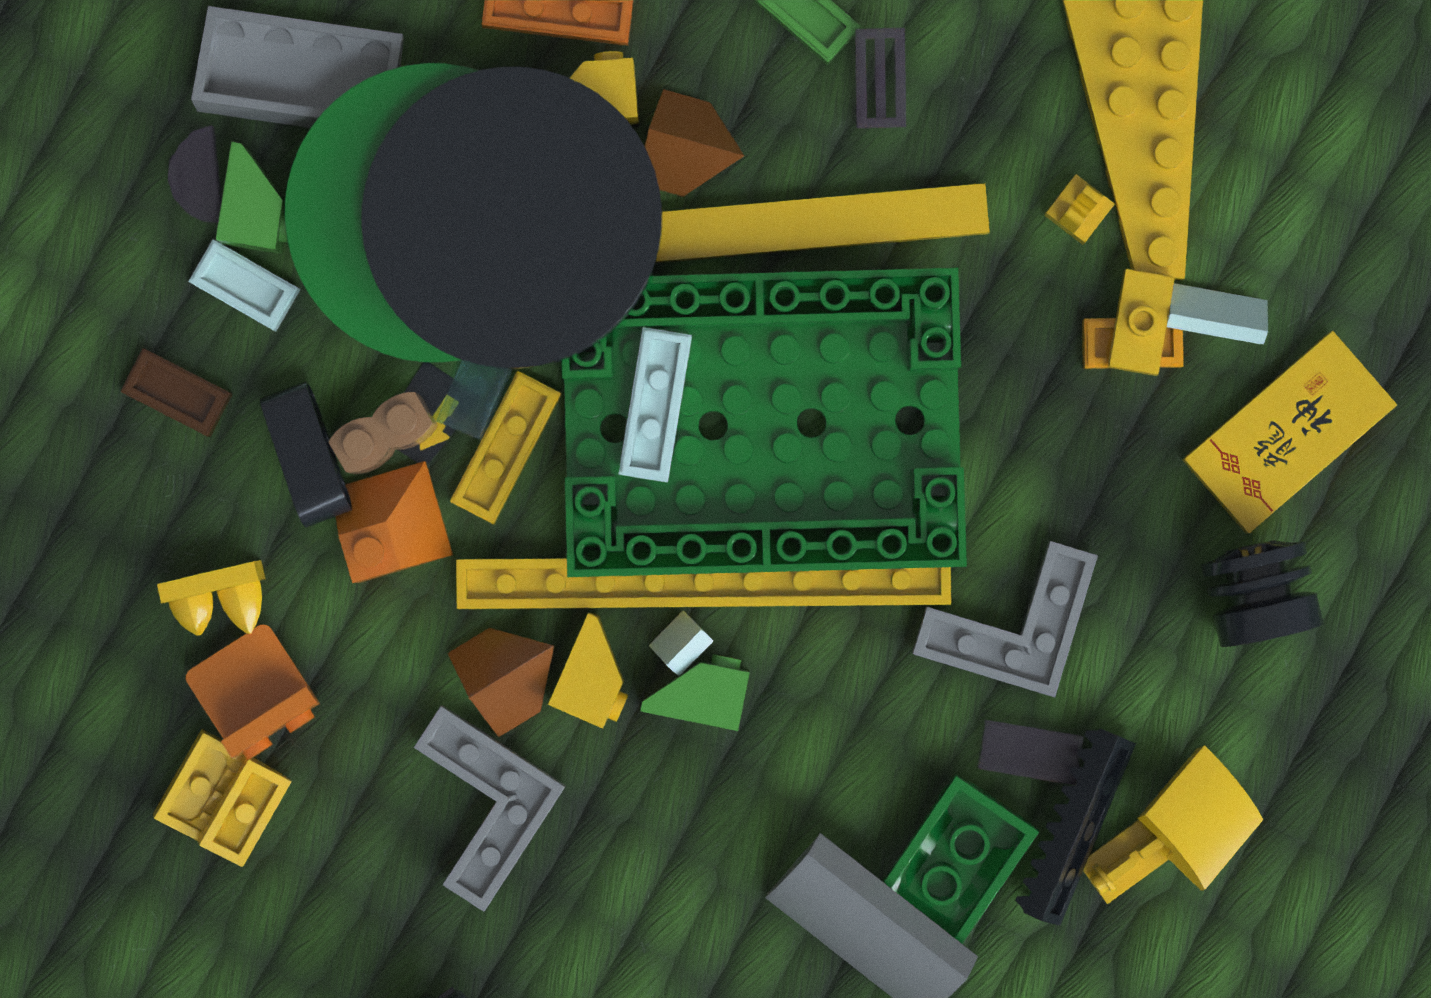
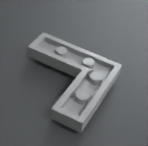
[912,541,1098,697]
[414,705,566,912]

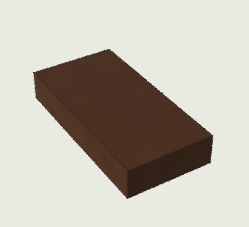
[120,348,233,437]

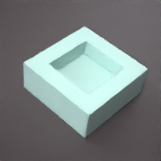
[649,611,713,676]

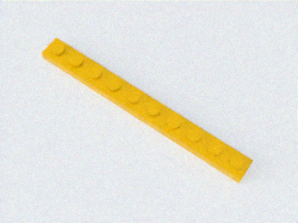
[456,559,951,609]

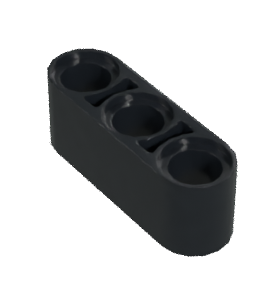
[260,381,353,528]

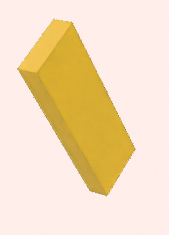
[450,371,562,524]

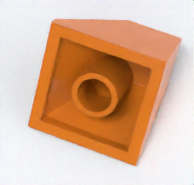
[336,461,453,583]

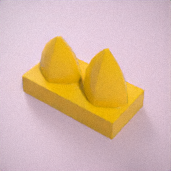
[157,560,266,636]

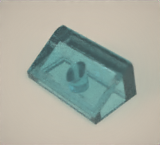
[436,360,512,440]

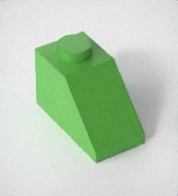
[216,142,288,254]
[640,654,750,731]

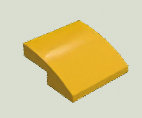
[153,729,292,867]
[1138,745,1263,891]

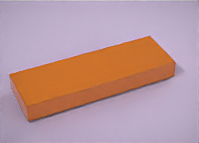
[482,0,634,46]

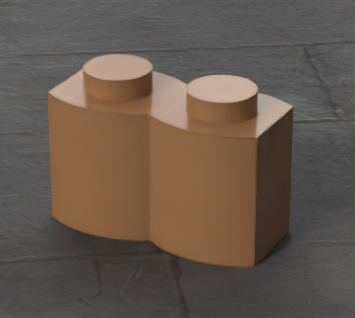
[329,392,438,474]

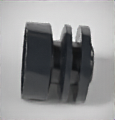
[1201,540,1324,647]

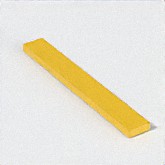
[655,183,990,263]

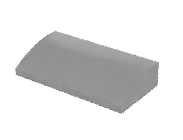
[191,6,404,128]
[765,833,978,998]

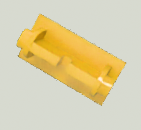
[1083,820,1170,904]

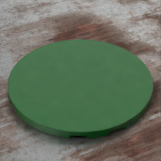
[285,63,479,362]

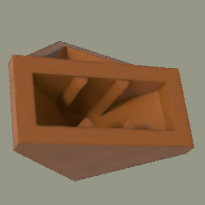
[645,89,744,197]
[448,628,554,737]

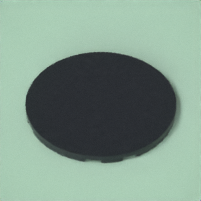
[361,67,663,369]

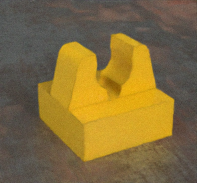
[1044,174,1115,245]

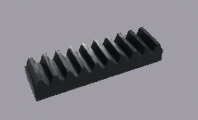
[1015,728,1136,926]

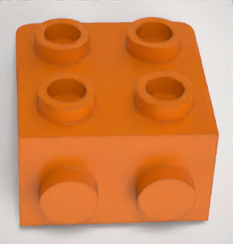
[186,625,320,761]

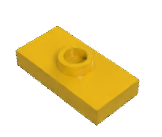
[1107,269,1175,376]

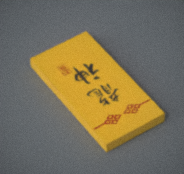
[1182,331,1397,534]

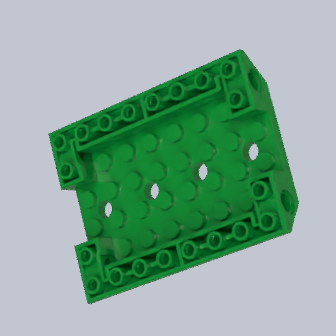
[562,268,967,577]

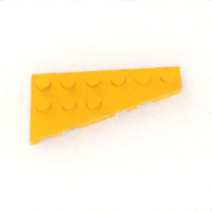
[1062,0,1203,280]

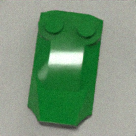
[883,773,1039,944]

